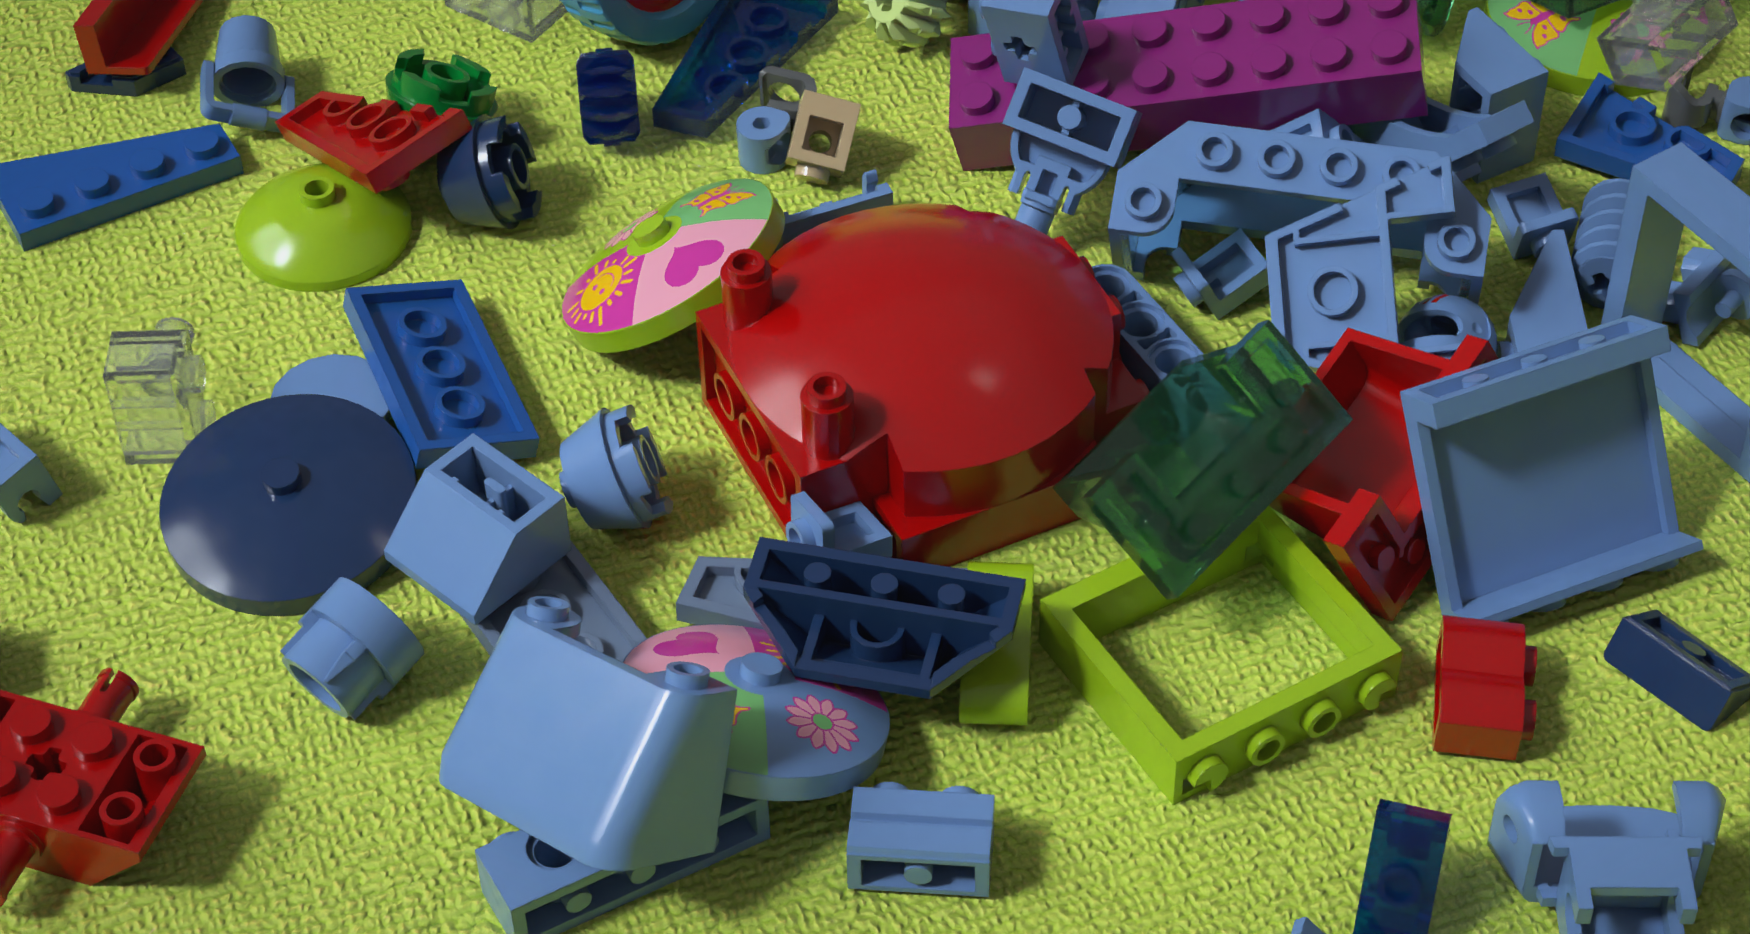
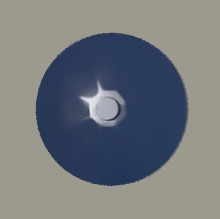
[159,394,418,616]

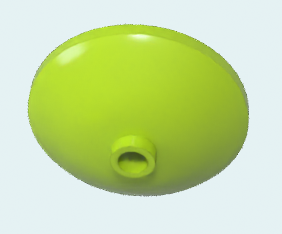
[235,163,413,292]

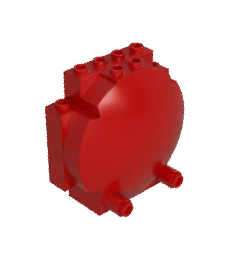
[695,204,1153,567]

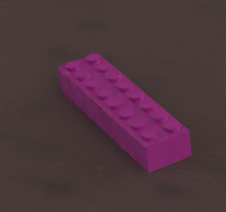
[949,0,1428,171]

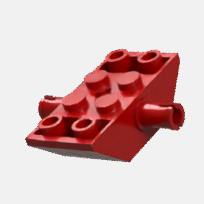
[0,668,206,907]

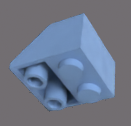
[1449,7,1549,184]
[384,433,572,626]

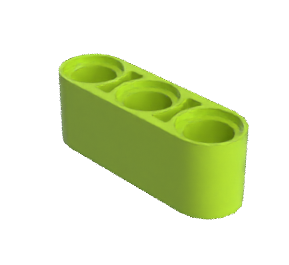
[959,561,1034,726]

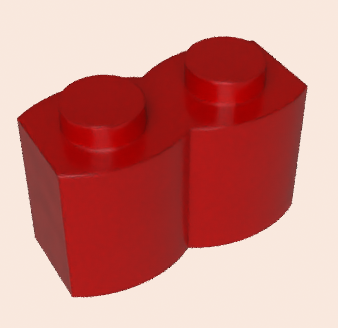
[1432,615,1537,761]

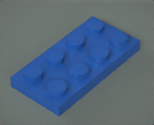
[343,279,540,469]

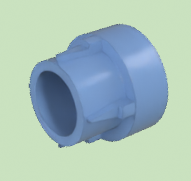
[280,577,424,720]

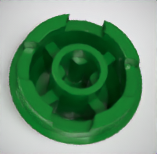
[385,49,498,122]

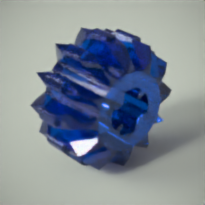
[576,48,640,147]

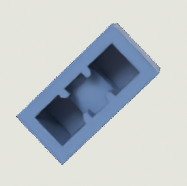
[979,0,1089,85]

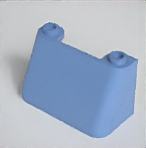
[439,596,737,871]

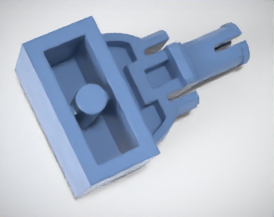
[1002,67,1143,235]

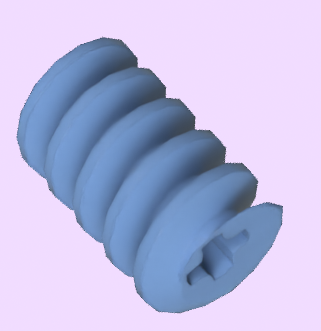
[1571,178,1630,309]

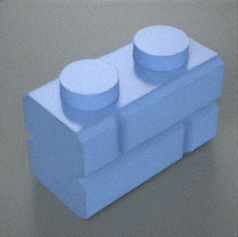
[846,782,995,897]

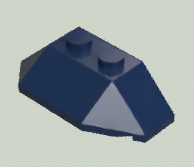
[743,537,1026,699]

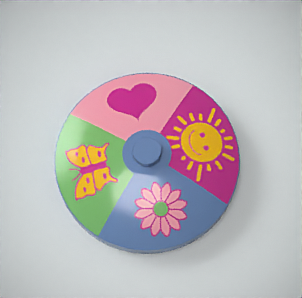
[623,624,890,801]

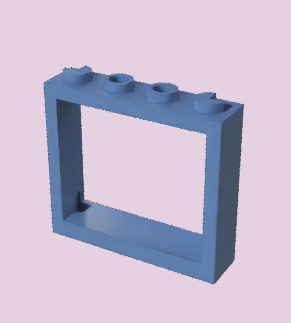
[1601,142,1750,483]

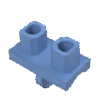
[1663,247,1750,346]

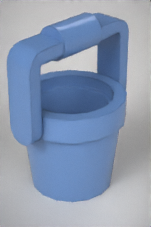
[200,15,295,133]

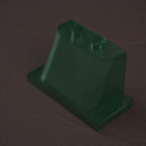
[1053,320,1353,599]

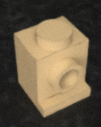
[785,90,861,185]

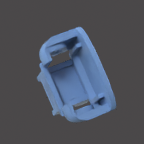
[1487,780,1726,934]

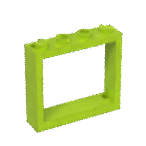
[1039,497,1403,805]

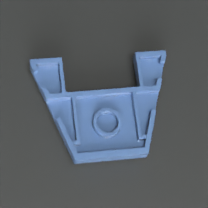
[1265,156,1461,372]

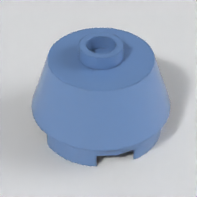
[559,405,673,529]

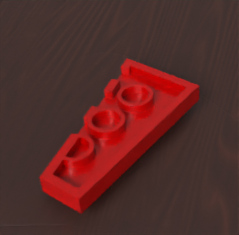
[275,91,472,194]

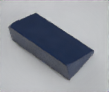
[1603,609,1750,731]

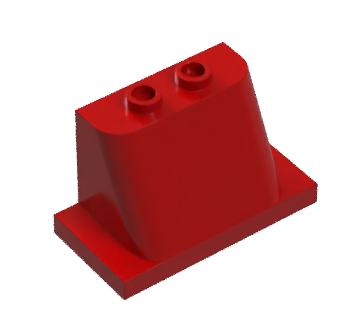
[1241,328,1499,622]

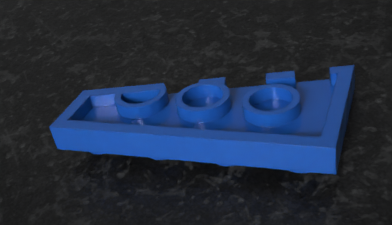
[0,123,244,252]

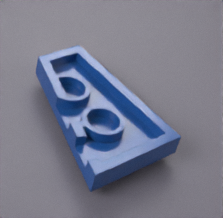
[1554,72,1745,185]

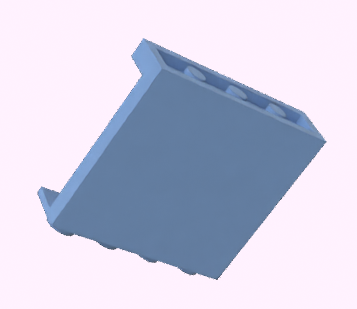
[1400,315,1703,622]

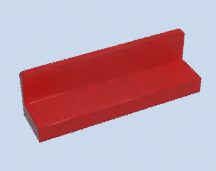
[73,0,204,75]

